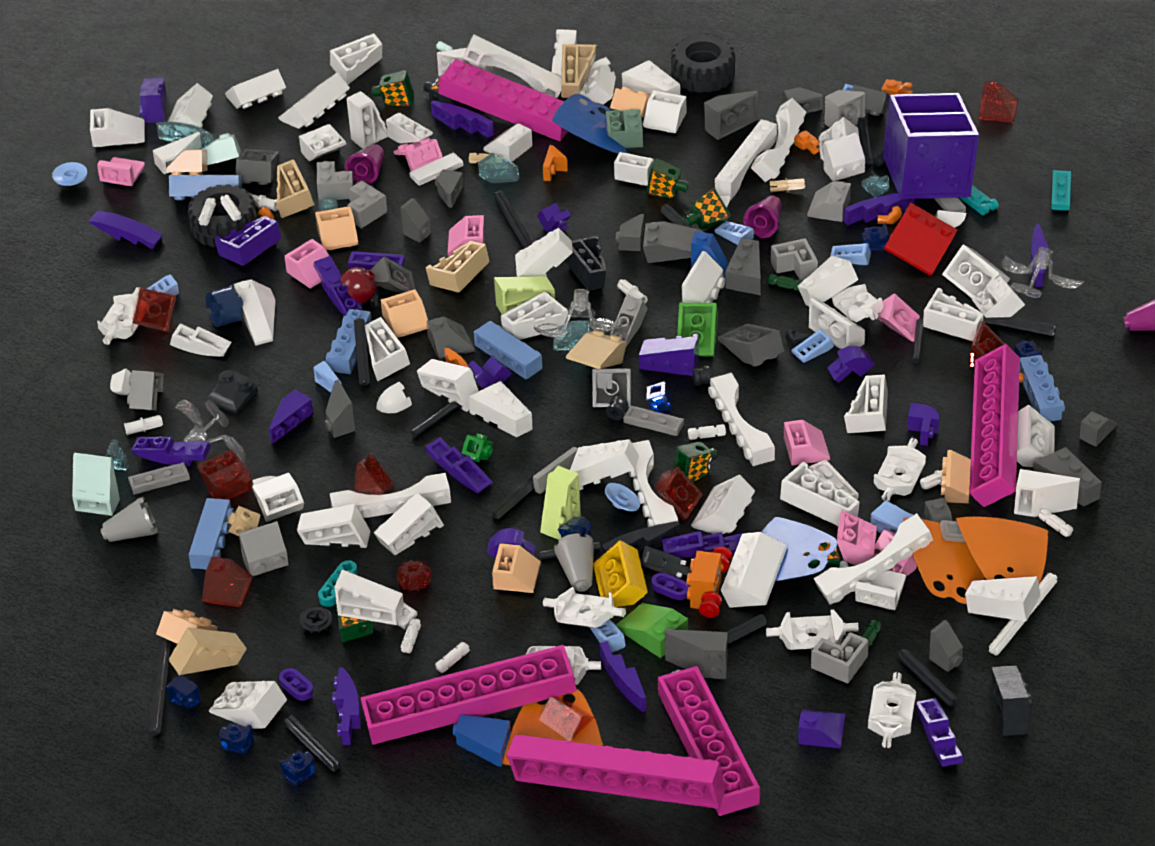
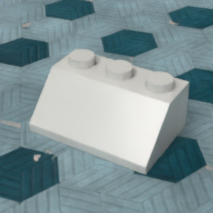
[225,69,286,109]
[164,83,213,135]
[942,245,1010,299]
[682,251,725,303]
[809,298,865,349]
[1017,405,1055,467]
[691,474,755,534]

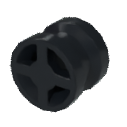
[692,365,710,386]
[606,396,629,421]

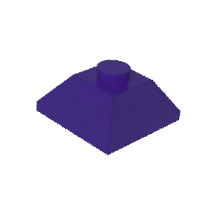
[798,709,845,748]

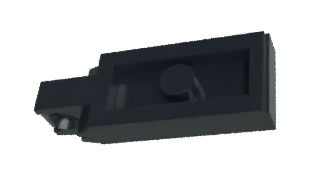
[640,546,692,578]

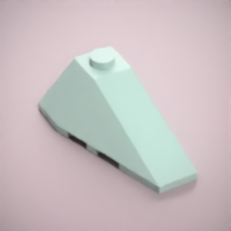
[171,133,241,174]

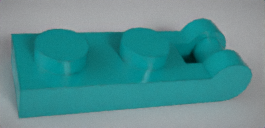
[960,185,999,215]

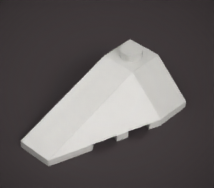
[233,280,276,346]

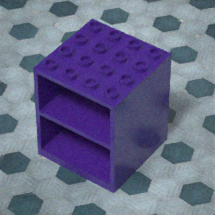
[883,93,979,199]

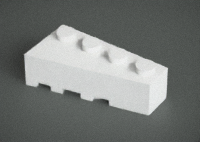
[780,462,859,526]

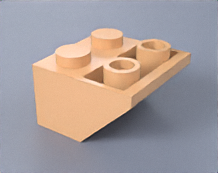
[610,87,651,118]
[167,150,207,175]
[315,206,359,250]
[381,290,428,338]
[941,450,971,503]
[492,544,540,593]
[156,609,217,644]

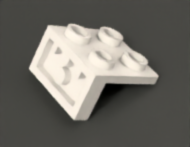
[855,570,906,610]

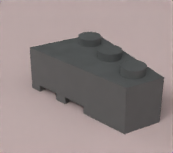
[725,238,761,295]
[1033,447,1101,506]

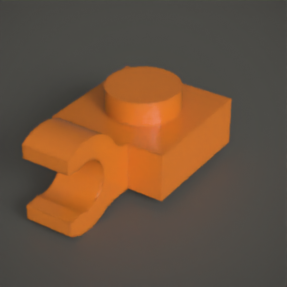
[881,79,913,95]
[794,130,820,154]

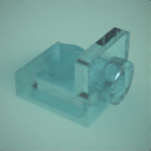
[861,174,889,197]
[106,439,128,470]

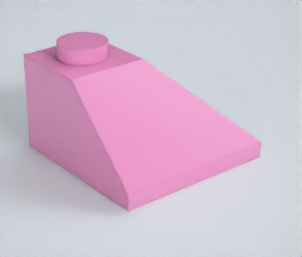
[877,293,920,342]

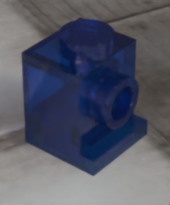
[861,224,889,251]
[1015,340,1042,358]
[647,382,671,412]
[558,517,591,537]
[166,675,201,709]
[219,722,254,754]
[280,750,315,786]

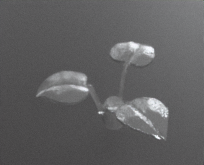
[1002,247,1084,298]
[534,289,621,337]
[175,400,246,467]

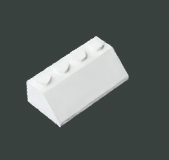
[278,72,350,129]
[721,532,787,608]

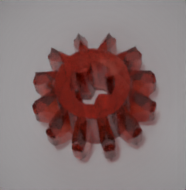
[397,559,431,592]

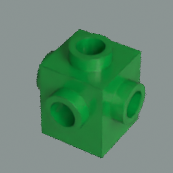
[462,433,493,462]

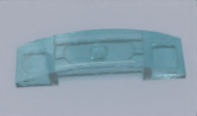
[156,122,216,149]

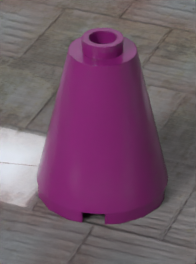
[345,144,384,185]
[743,196,782,238]
[1123,299,1155,331]

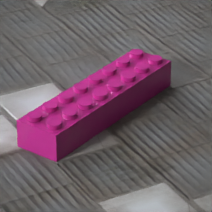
[439,59,568,141]
[658,666,760,816]

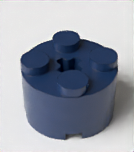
[205,285,243,327]

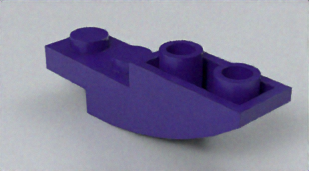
[313,256,362,316]
[131,437,211,466]
[332,668,361,745]

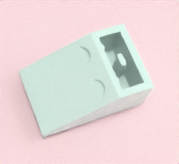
[72,453,120,516]

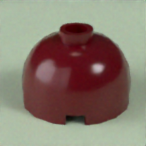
[340,267,376,304]

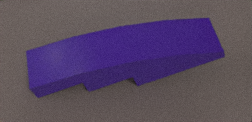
[431,101,494,138]
[844,193,915,225]
[89,210,163,249]
[1030,224,1049,287]
[425,437,493,494]
[662,531,743,558]
[599,641,646,712]
[915,698,963,767]

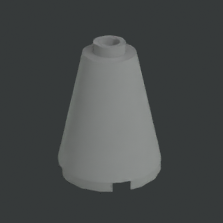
[100,497,158,542]
[554,533,594,592]

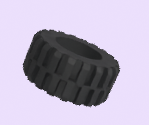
[671,34,735,93]
[188,184,257,248]

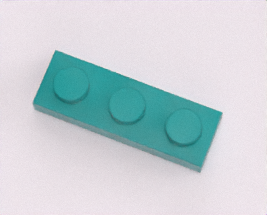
[1051,170,1071,210]

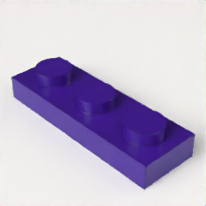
[348,251,405,270]

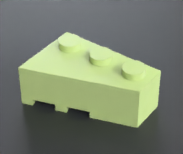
[494,276,555,315]
[540,466,581,540]

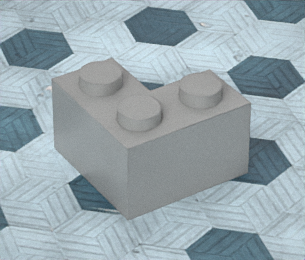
[317,161,354,201]
[347,181,387,228]
[771,238,818,281]
[127,370,164,410]
[811,632,868,683]

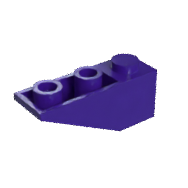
[269,389,313,443]

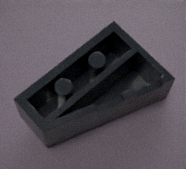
[564,236,607,291]
[992,665,1032,736]

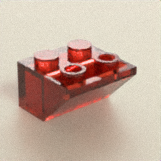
[198,449,252,500]

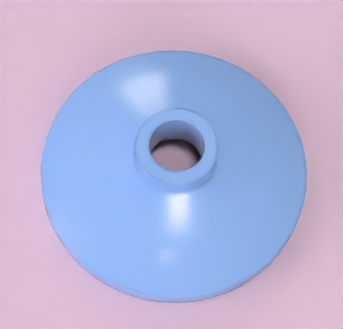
[52,162,87,186]
[605,483,640,511]

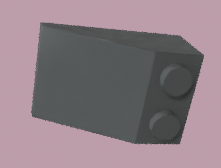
[705,91,758,140]
[236,149,279,185]
[643,221,703,263]
[718,323,784,366]
[665,629,728,679]

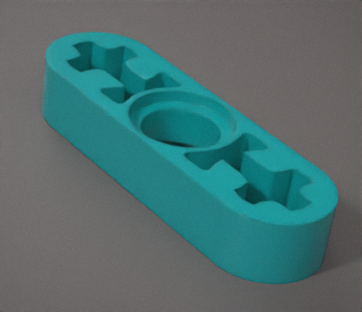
[318,561,358,607]

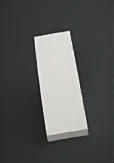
[170,324,231,356]

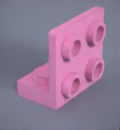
[393,137,443,171]
[97,157,145,186]

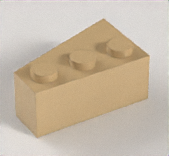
[561,44,596,98]
[276,159,314,218]
[426,241,490,292]
[169,627,247,675]

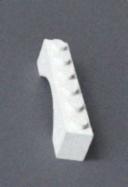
[463,35,562,98]
[751,98,806,182]
[715,119,777,200]
[708,373,775,466]
[629,440,678,527]
[330,473,451,518]
[814,514,933,605]

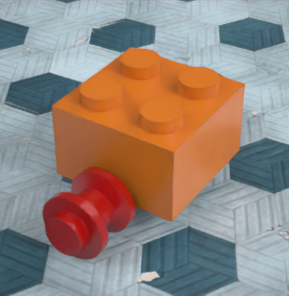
[687,547,732,618]

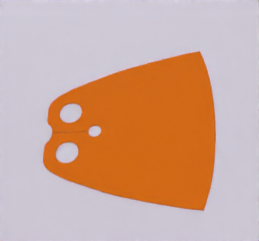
[956,517,1048,584]
[903,518,984,604]
[503,689,603,765]

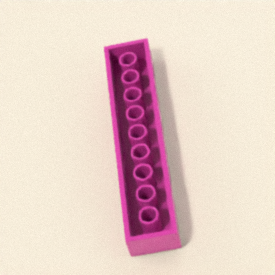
[969,344,1020,507]
[361,645,576,745]
[507,735,726,809]

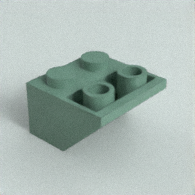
[606,109,643,148]

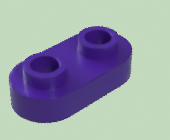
[652,573,689,600]
[279,668,314,701]

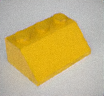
[593,540,648,607]

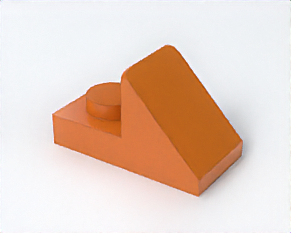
[543,145,568,181]

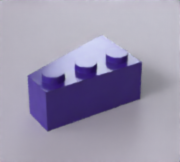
[139,77,166,123]
[214,216,281,266]
[639,334,699,376]

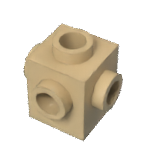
[227,506,260,536]

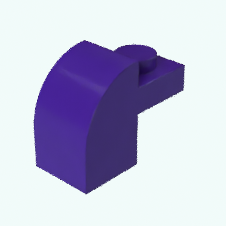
[537,203,571,233]
[828,346,875,383]
[468,356,512,389]
[908,403,939,446]
[487,528,535,558]

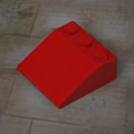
[884,203,957,276]

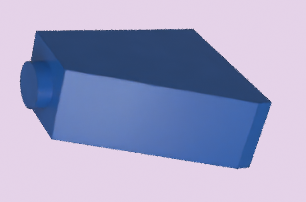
[691,232,729,278]
[453,715,511,767]

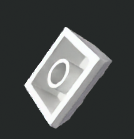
[484,123,532,163]
[824,133,865,181]

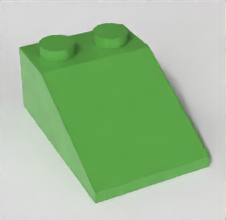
[677,303,718,356]
[616,603,688,658]

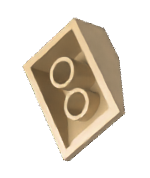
[566,329,627,369]

